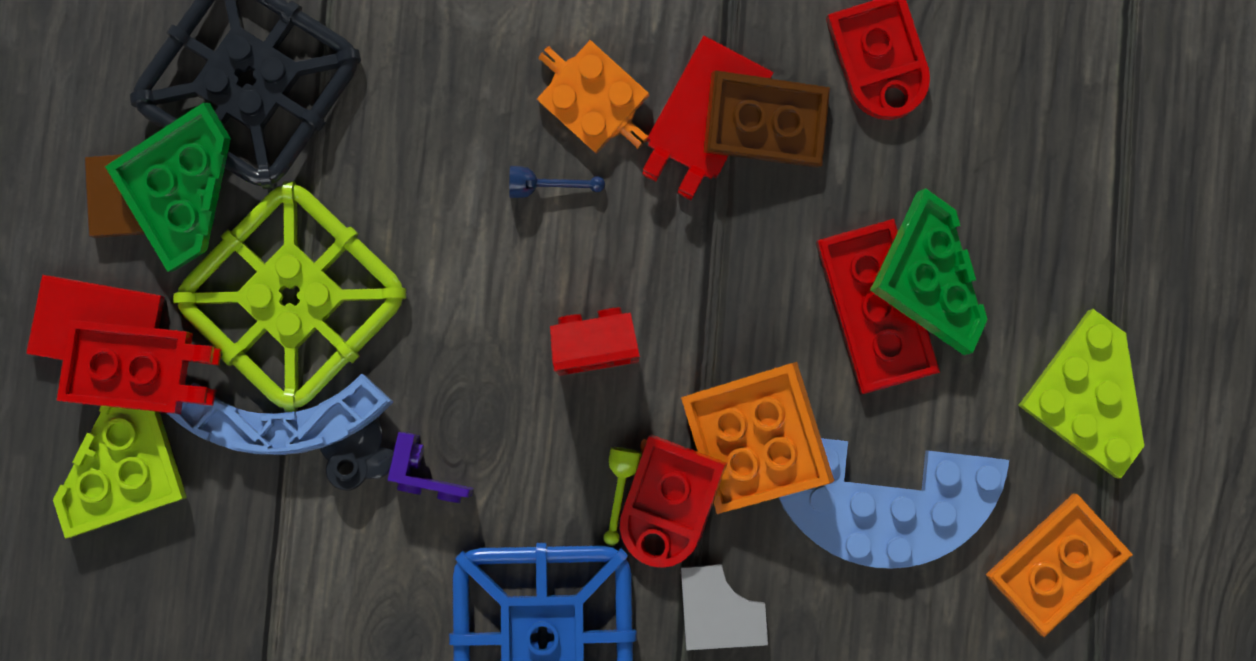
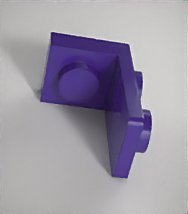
[388,432,474,503]

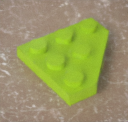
[1018,309,1144,479]
[53,406,187,539]

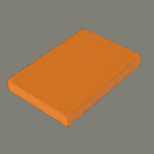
[986,493,1133,637]

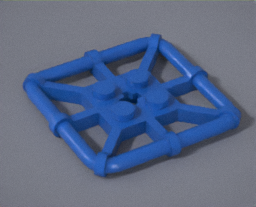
[449,543,637,661]

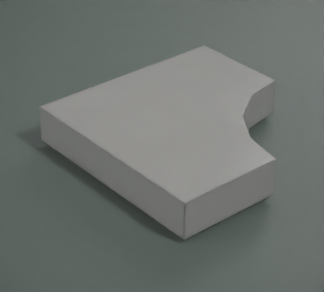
[681,564,768,650]

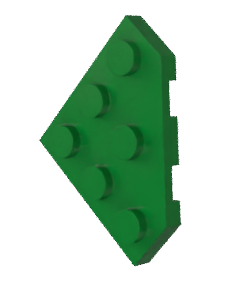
[105,103,231,272]
[870,188,988,355]

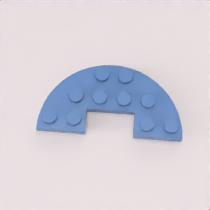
[778,438,1009,569]

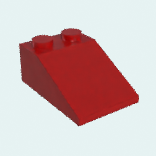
[550,307,640,376]

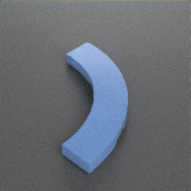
[167,374,393,455]

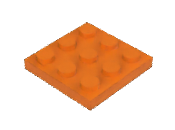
[681,362,834,514]

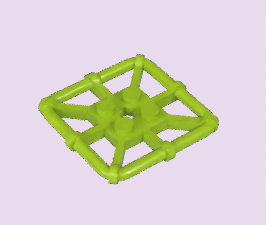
[173,181,406,412]

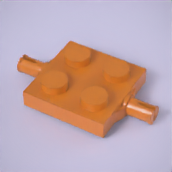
[537,40,650,154]

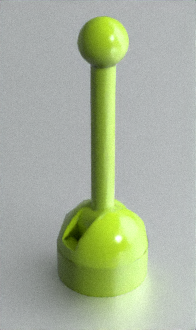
[603,447,642,546]

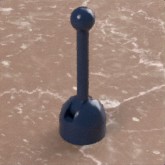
[509,166,605,198]

